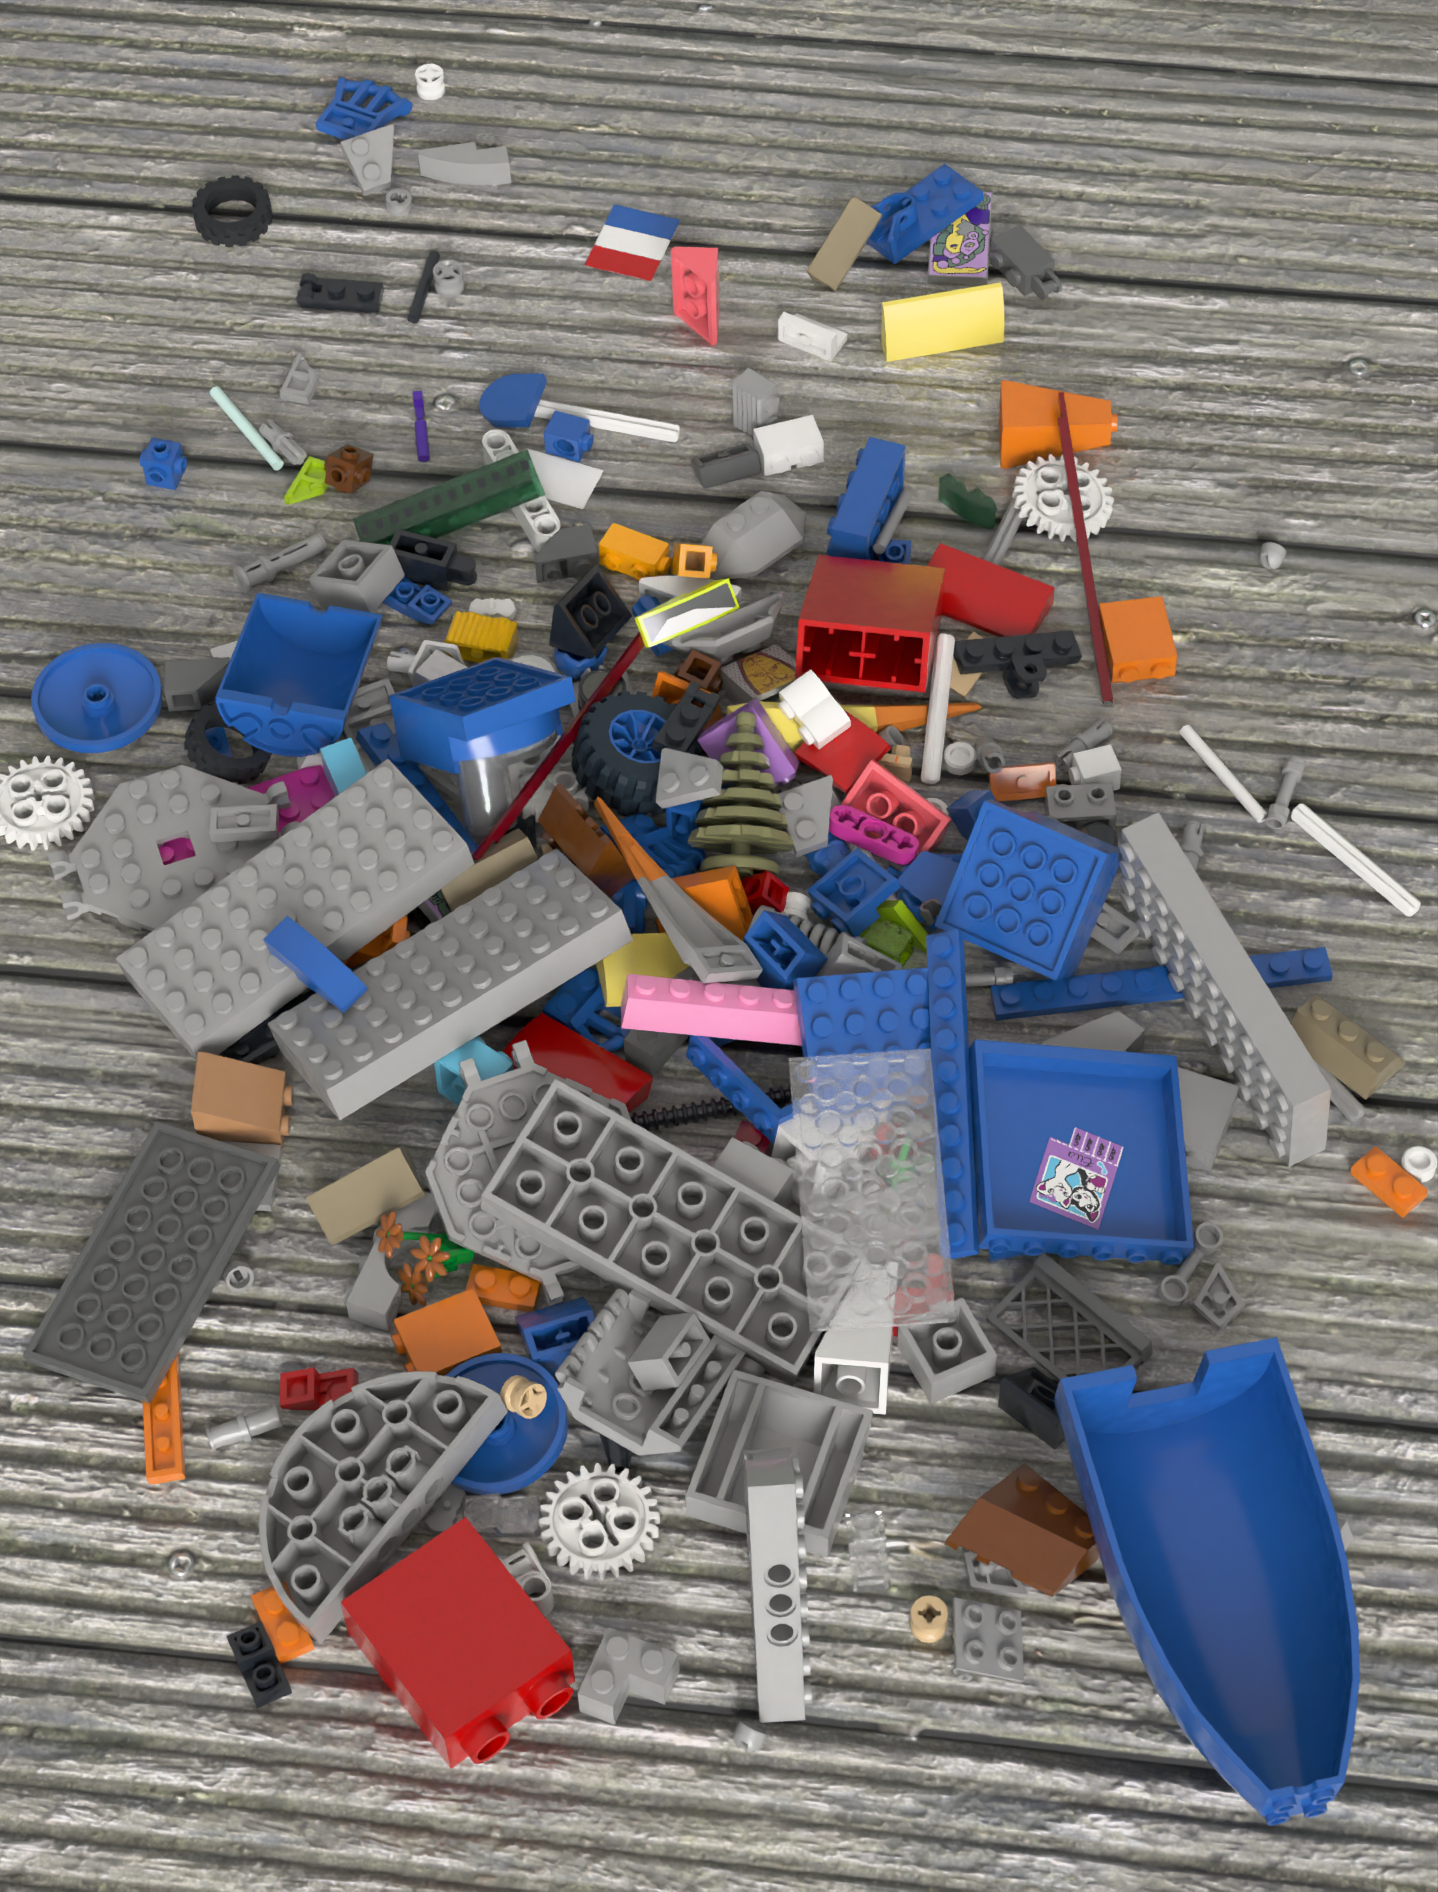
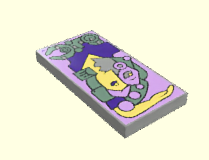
[928,192,993,285]

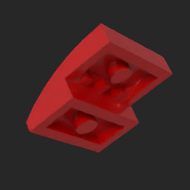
[794,710,891,795]

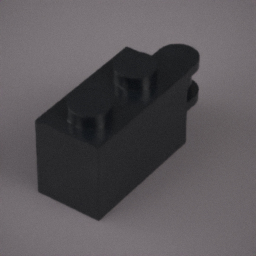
[390,529,477,591]

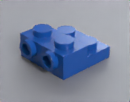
[807,848,901,937]

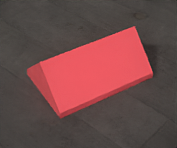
[671,247,720,346]
[841,759,951,857]

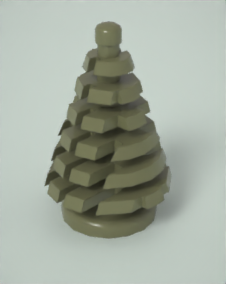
[688,712,794,880]

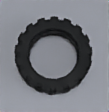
[192,175,272,247]
[184,701,272,785]

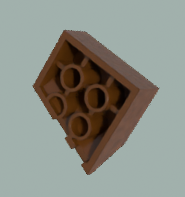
[538,783,635,898]
[945,1463,1100,1597]

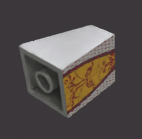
[721,644,797,705]

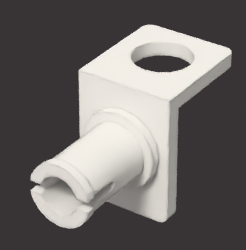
[387,640,464,683]

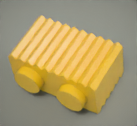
[445,611,518,663]

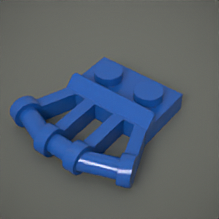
[316,77,412,140]
[600,814,706,878]
[542,967,632,1053]

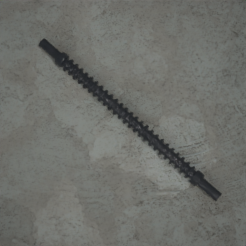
[630,1081,809,1131]

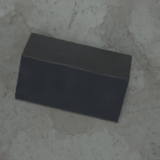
[549,564,632,659]

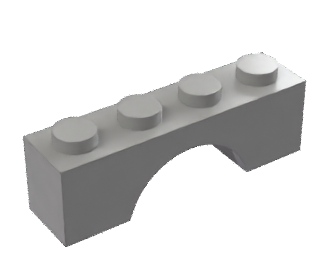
[344,1192,442,1332]

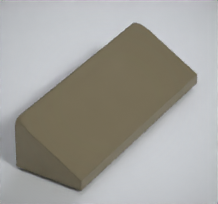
[807,196,882,291]

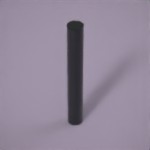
[407,251,440,324]

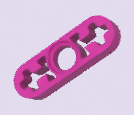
[829,805,919,865]

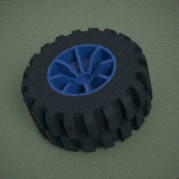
[571,691,702,816]

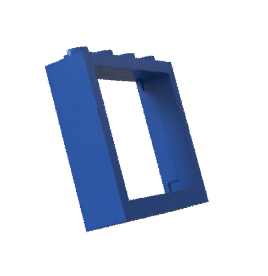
[686,1035,811,1144]

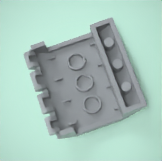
[555,1289,746,1455]

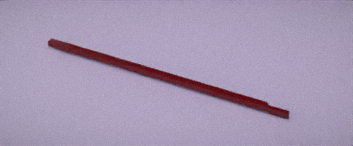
[1057,392,1113,705]
[472,632,644,861]

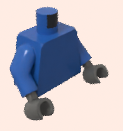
[887,851,963,931]

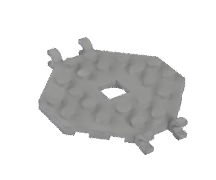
[47,765,299,931]
[425,1040,632,1306]

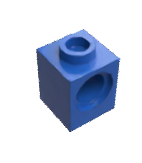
[544,410,594,462]

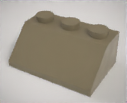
[1291,994,1406,1100]

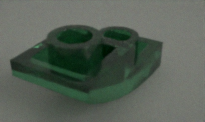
[938,473,997,530]

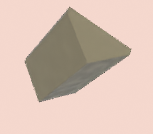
[439,828,539,912]
[306,1145,425,1246]

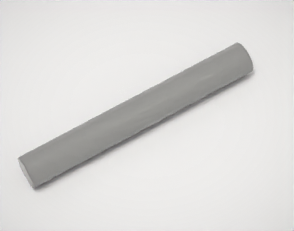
[873,490,912,554]

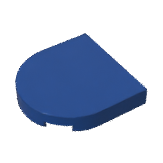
[479,373,548,428]

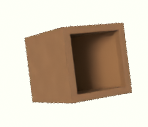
[191,1052,294,1149]

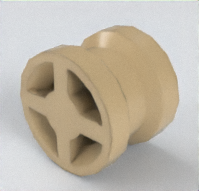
[500,1375,547,1419]
[910,1595,948,1643]

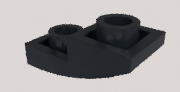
[226,1621,292,1708]

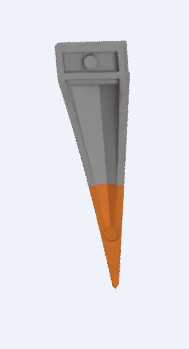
[594,797,763,983]

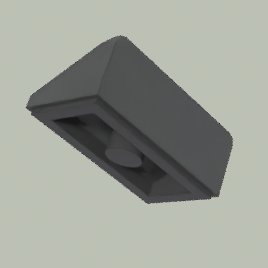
[691,443,761,489]

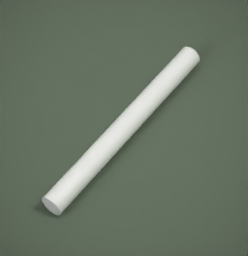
[1179,725,1268,823]

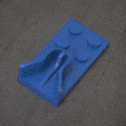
[866,164,984,265]

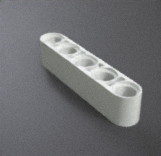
[482,429,561,553]

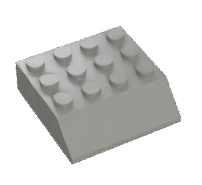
[685,1369,873,1558]

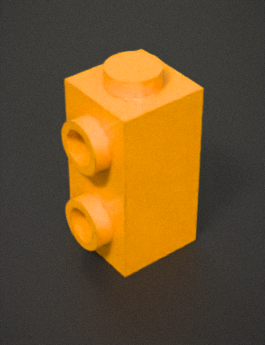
[598,522,672,581]
[671,542,717,579]

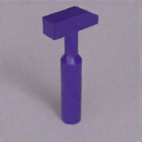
[413,391,430,462]

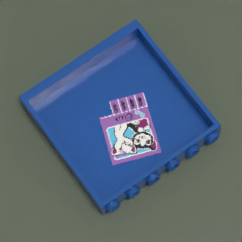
[969,1039,1194,1265]

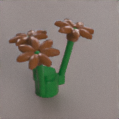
[376,1211,474,1306]

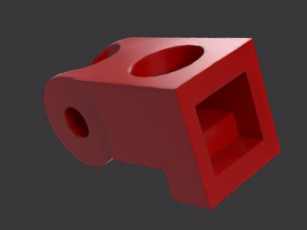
[741,871,789,916]

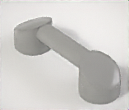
[1157,1222,1223,1306]

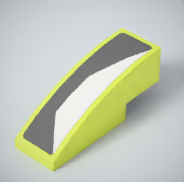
[634,578,740,648]

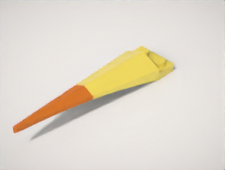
[727,701,982,759]

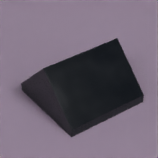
[998,1367,1065,1450]

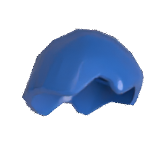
[554,646,608,680]

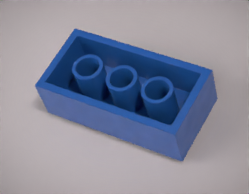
[827,437,906,561]

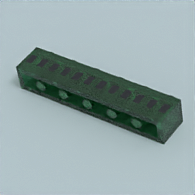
[353,449,546,545]

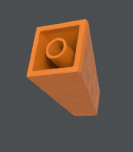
[998,380,1117,469]

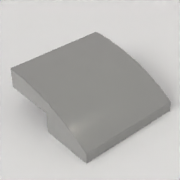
[342,678,396,745]

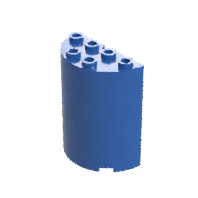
[215,592,382,757]

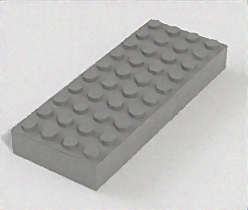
[115,759,474,1061]
[1119,812,1331,1167]
[268,849,633,1120]
[481,1079,867,1386]

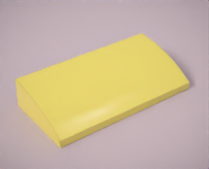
[881,282,1005,362]
[596,933,689,1007]

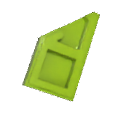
[284,456,329,505]
[876,900,929,954]

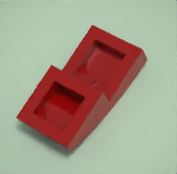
[280,1367,359,1411]

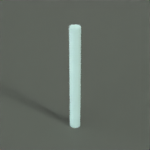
[210,386,284,470]

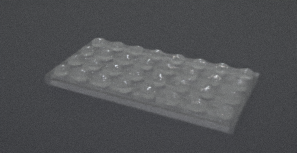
[788,1049,956,1332]

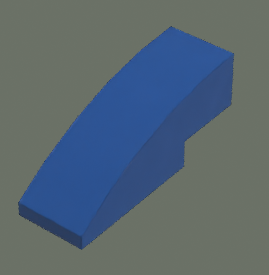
[263,916,368,1013]

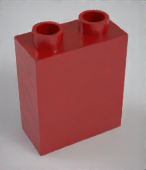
[795,555,945,693]
[340,1517,575,1769]

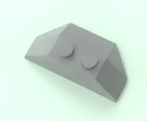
[701,491,806,580]
[663,589,786,665]

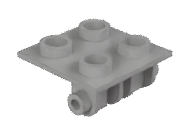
[951,1597,1024,1682]

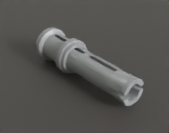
[233,532,327,593]

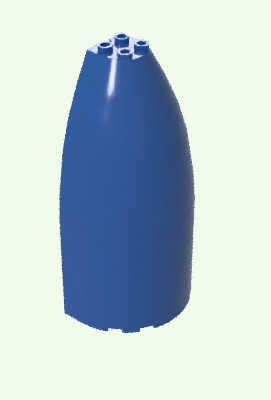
[1054,1337,1360,1826]

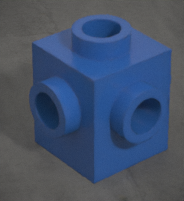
[140,437,187,490]

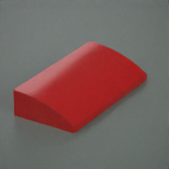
[927,543,1055,637]
[503,1013,653,1113]

